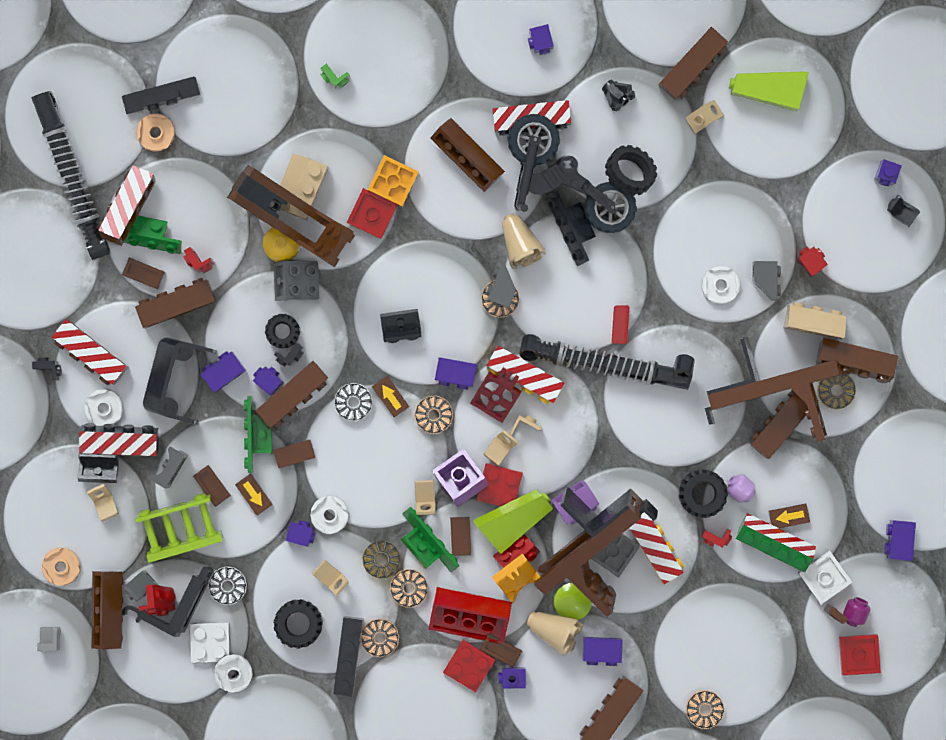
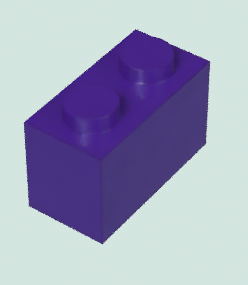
[201,351,247,393]
[435,357,477,390]
[884,520,916,561]
[582,637,623,666]

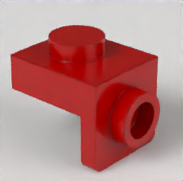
[701,529,732,548]

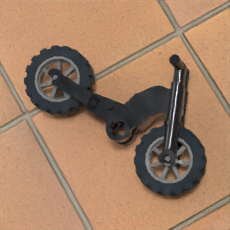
[507,114,637,233]

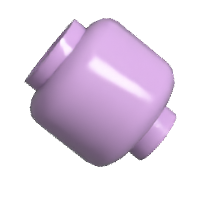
[727,474,756,503]

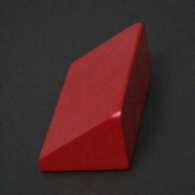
[611,305,630,344]

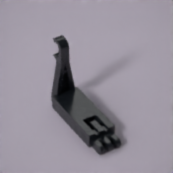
[122,566,214,637]

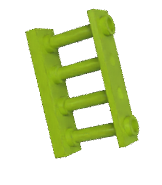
[135,493,224,563]

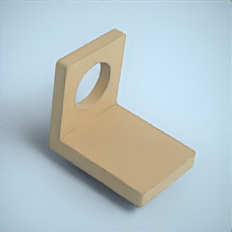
[686,100,724,134]
[509,415,542,436]
[483,430,519,466]
[415,480,436,515]
[87,484,119,522]
[312,560,349,596]

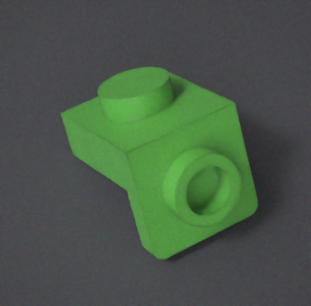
[320,63,350,89]

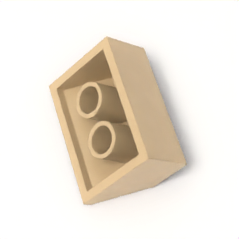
[280,153,329,221]
[783,302,846,339]

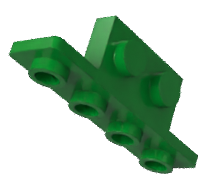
[124,215,182,254]
[244,396,272,473]
[401,507,460,572]

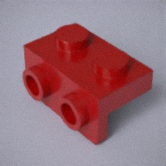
[183,247,215,274]
[493,534,540,568]
[139,584,176,616]

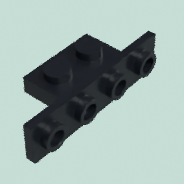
[122,76,201,114]
[546,191,596,266]

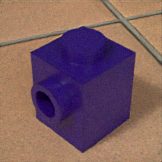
[527,24,554,55]
[874,159,902,187]
[253,366,284,396]
[285,520,316,547]
[498,667,526,689]

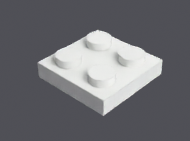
[798,551,852,605]
[190,622,230,663]

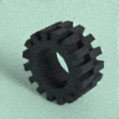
[265,314,300,349]

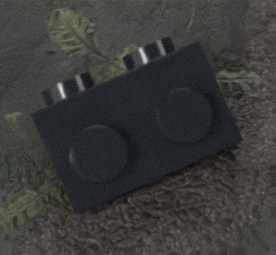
[380,309,422,343]
[78,453,119,483]

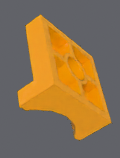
[368,155,419,207]
[492,554,540,604]

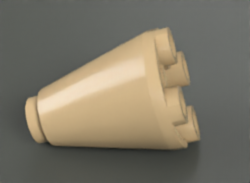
[527,612,583,655]

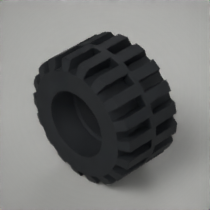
[678,469,728,518]
[273,599,323,649]

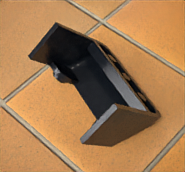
[143,337,217,424]

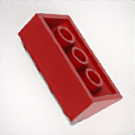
[428,587,512,644]

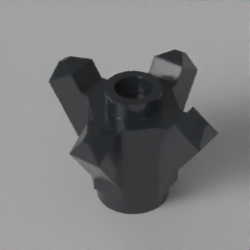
[602,79,635,112]

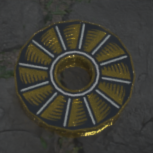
[817,373,856,409]
[362,540,401,579]

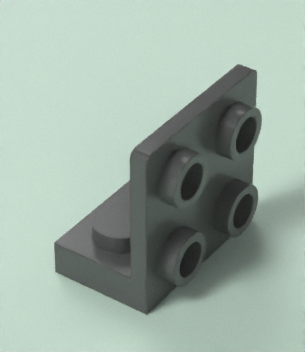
[274,261,319,301]

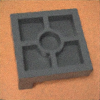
[150,446,188,489]
[591,534,640,578]

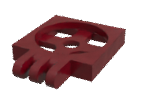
[470,367,522,423]

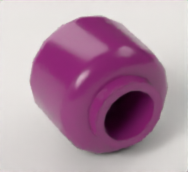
[843,597,871,627]

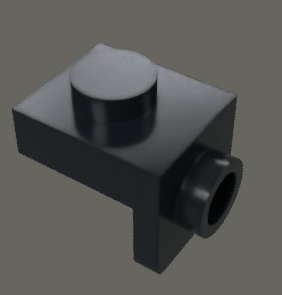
[887,195,920,227]
[274,343,304,367]
[32,357,62,380]

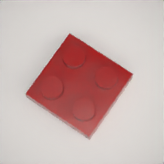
[347,188,398,239]
[476,463,523,506]
[839,634,881,676]
[443,640,496,693]

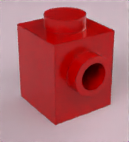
[797,246,828,277]

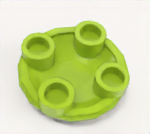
[554,583,592,620]

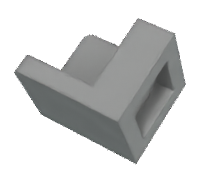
[37,627,60,651]

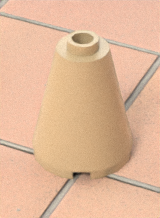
[502,214,546,269]

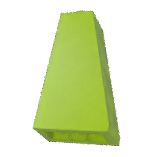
[729,71,809,112]
[473,489,553,553]

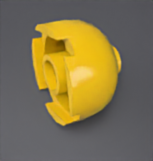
[262,227,300,262]

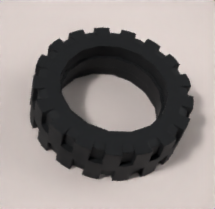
[605,145,657,196]

